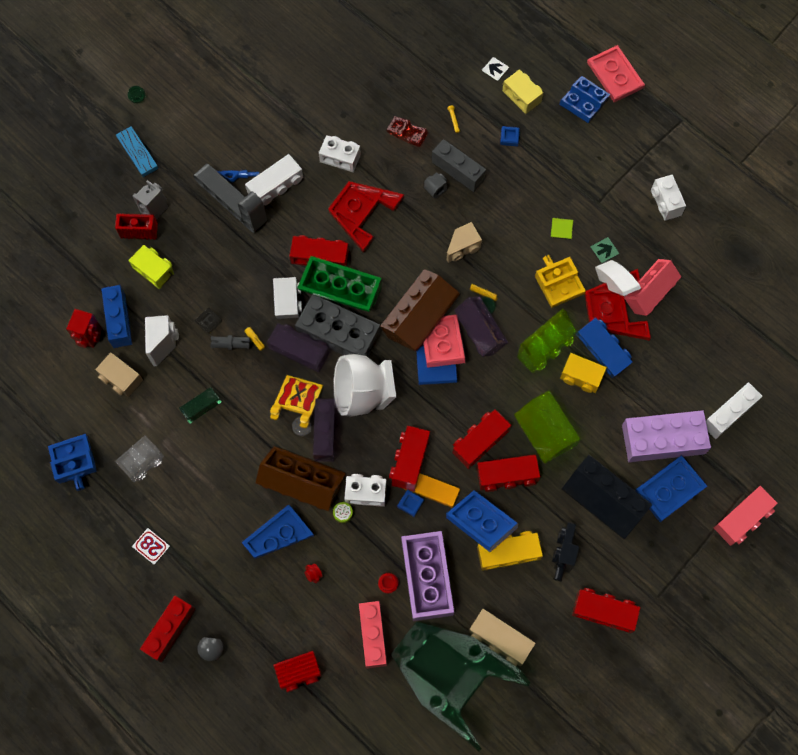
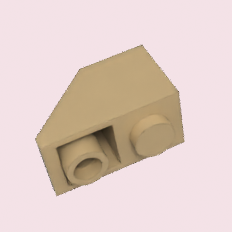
[447,222,482,263]

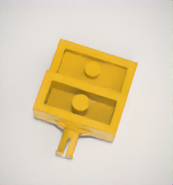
[535,255,586,308]

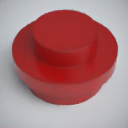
[304,564,322,583]
[378,573,398,594]

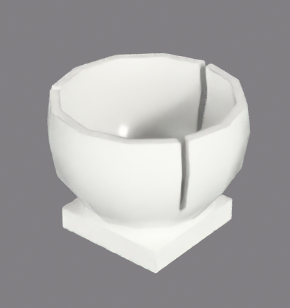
[334,354,396,417]

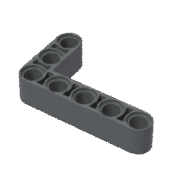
[193,164,267,233]

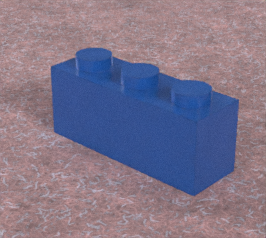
[101,285,132,348]
[576,318,632,378]

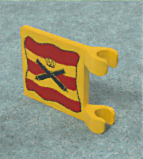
[270,375,323,428]

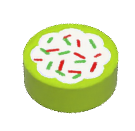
[333,502,353,523]

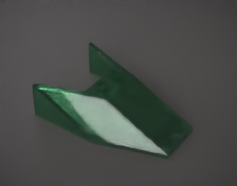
[391,622,530,752]

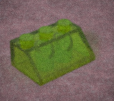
[517,308,576,373]
[514,390,580,464]

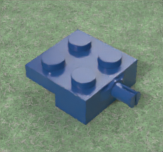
[48,434,97,491]

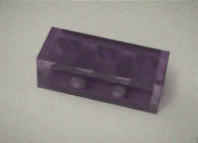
[454,296,508,357]
[267,323,330,372]
[313,399,336,462]

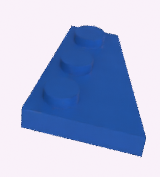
[242,505,314,559]

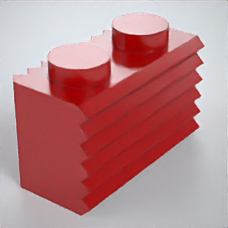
[115,214,158,240]
[274,651,322,692]

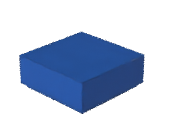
[500,126,520,147]
[397,490,424,517]

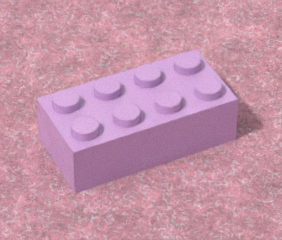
[622,410,711,462]
[402,531,454,621]

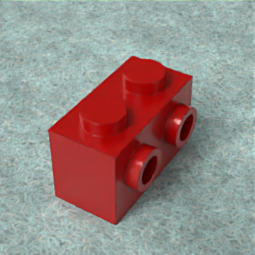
[66,309,102,348]

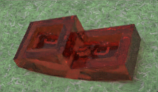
[386,116,428,147]

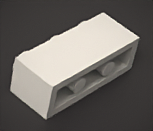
[245,154,303,205]
[706,382,762,439]

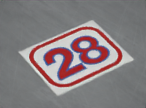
[132,528,170,564]

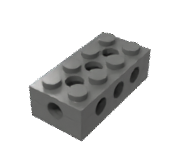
[295,294,381,357]

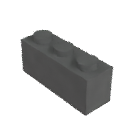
[432,139,486,192]

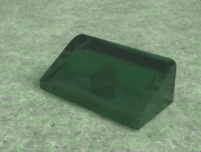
[179,387,221,424]

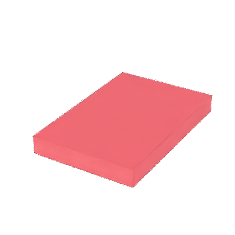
[587,45,645,102]
[423,314,465,368]

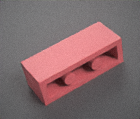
[624,259,681,316]
[714,486,778,546]
[359,601,387,669]

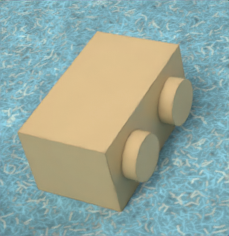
[95,352,143,397]

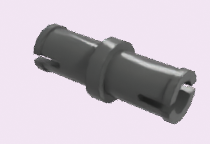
[211,335,250,350]

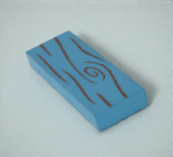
[116,126,158,177]

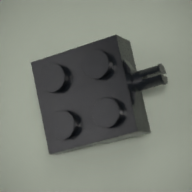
[552,522,579,582]

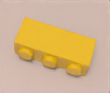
[477,531,543,571]

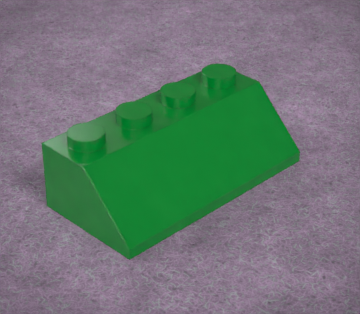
[297,256,382,312]

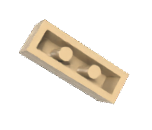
[469,609,535,667]

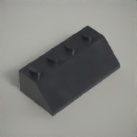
[561,455,652,539]

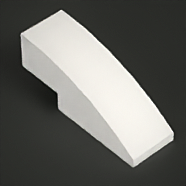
[595,260,641,296]

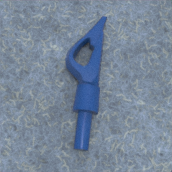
[217,170,260,183]

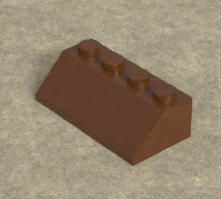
[381,269,460,352]
[255,446,346,511]

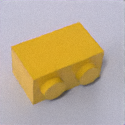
[560,353,607,393]

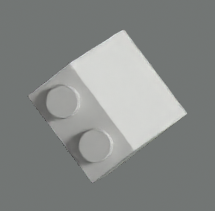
[145,315,179,366]

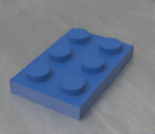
[635,455,707,522]
[446,491,518,552]

